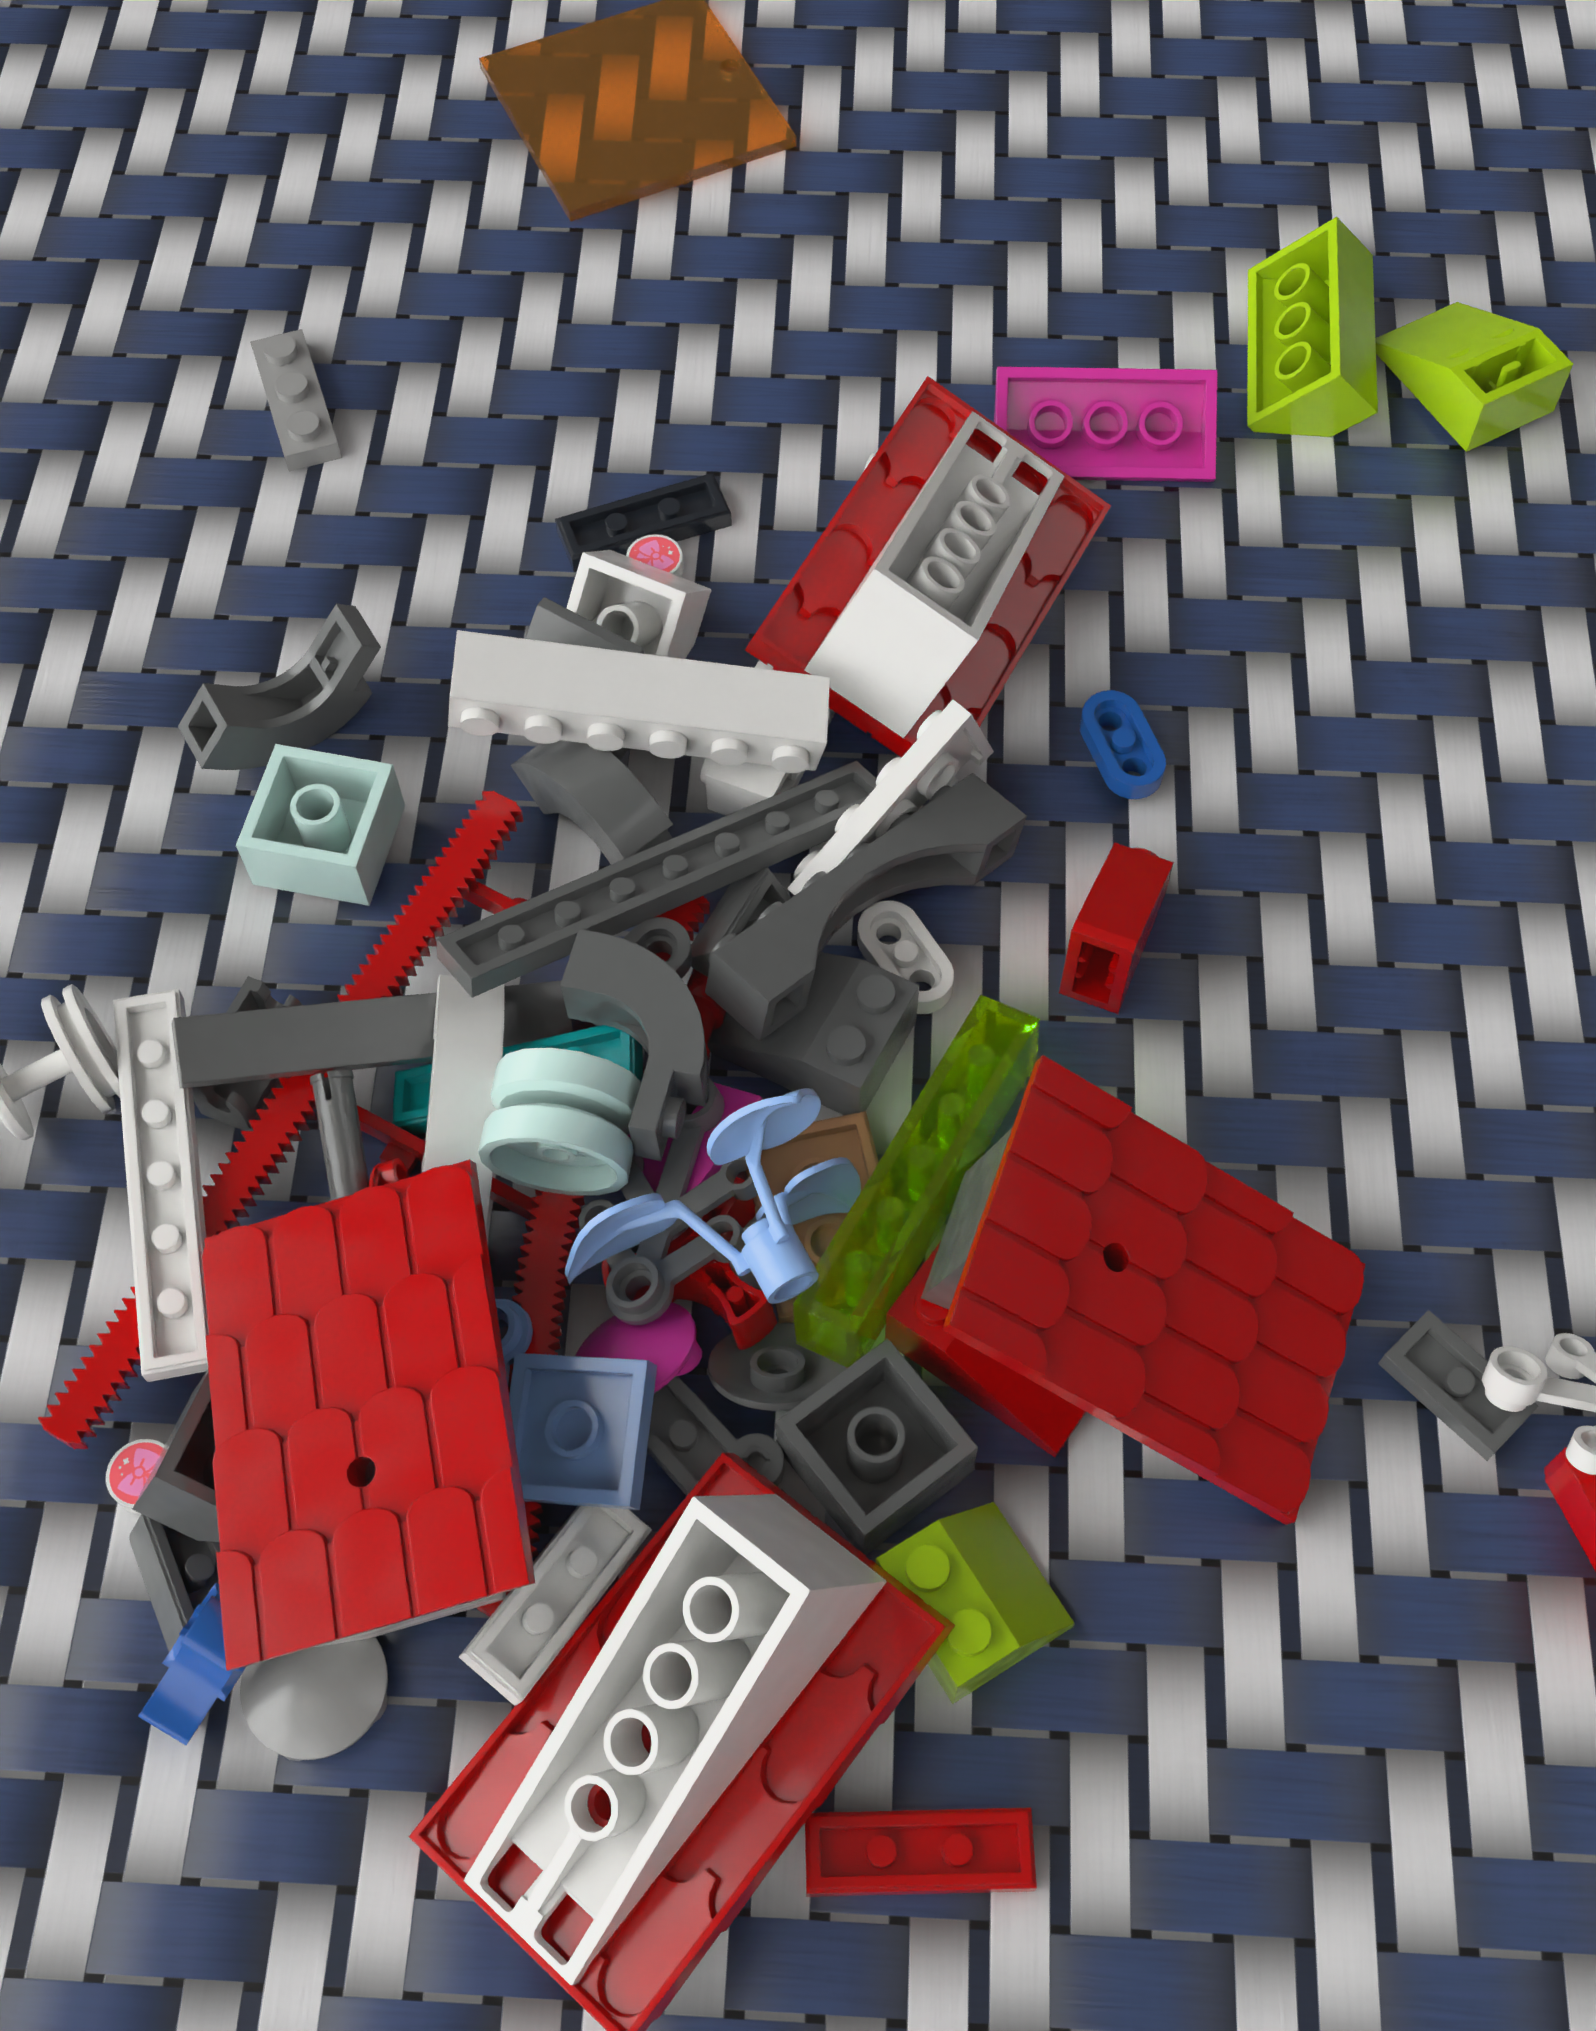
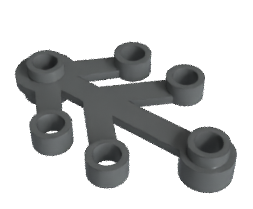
[579,1078,766,1325]

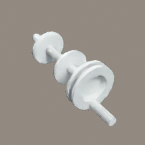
[0,984,120,1140]

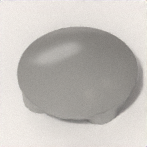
[240,1637,388,1761]

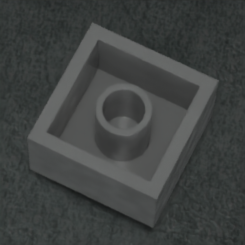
[775,1338,978,1555]

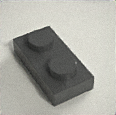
[1378,1310,1538,1461]

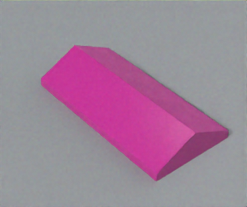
[994,367,1217,482]

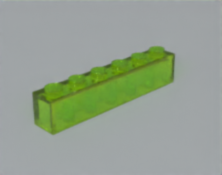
[793,995,1040,1368]

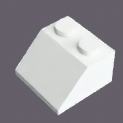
[567,550,711,659]

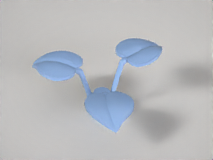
[565,1088,861,1304]

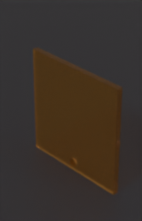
[479,0,796,222]

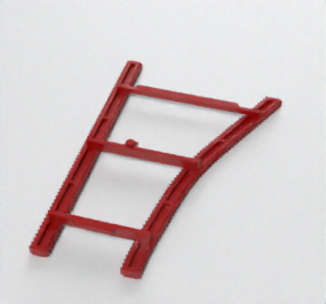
[38,791,710,1617]

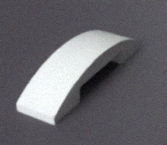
[421,974,505,1228]

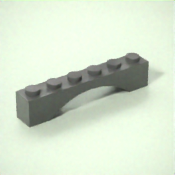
[705,773,1027,1041]

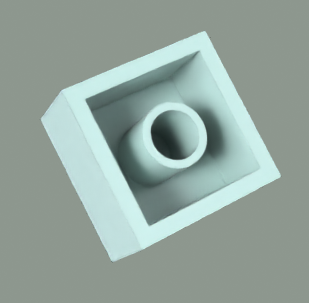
[236,744,405,906]

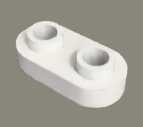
[857,901,954,1014]

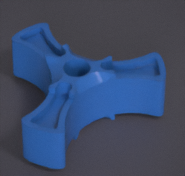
[138,1583,247,1746]

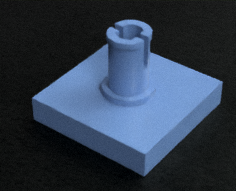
[509,1353,657,1510]

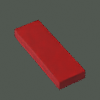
[805,1807,1037,1897]

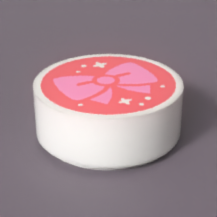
[626,534,684,577]
[106,1439,165,1514]

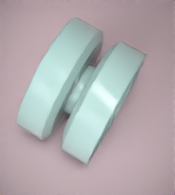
[478,1048,641,1196]

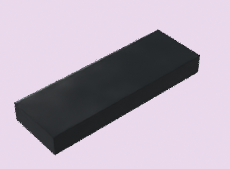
[555,473,732,572]

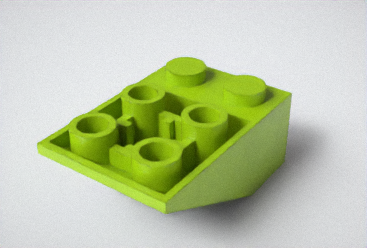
[1375,302,1573,452]

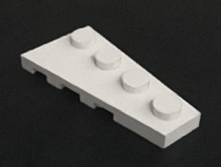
[787,700,994,895]

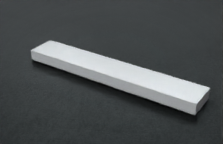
[113,989,209,1382]

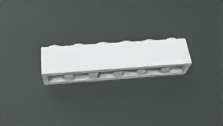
[448,630,830,773]

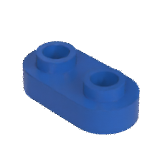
[1080,690,1166,799]

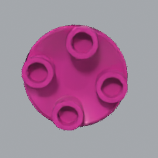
[575,1302,702,1393]

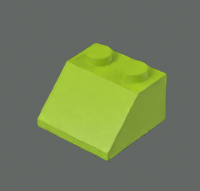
[876,1502,1075,1704]

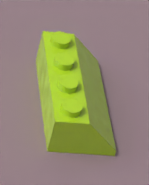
[1247,217,1378,437]

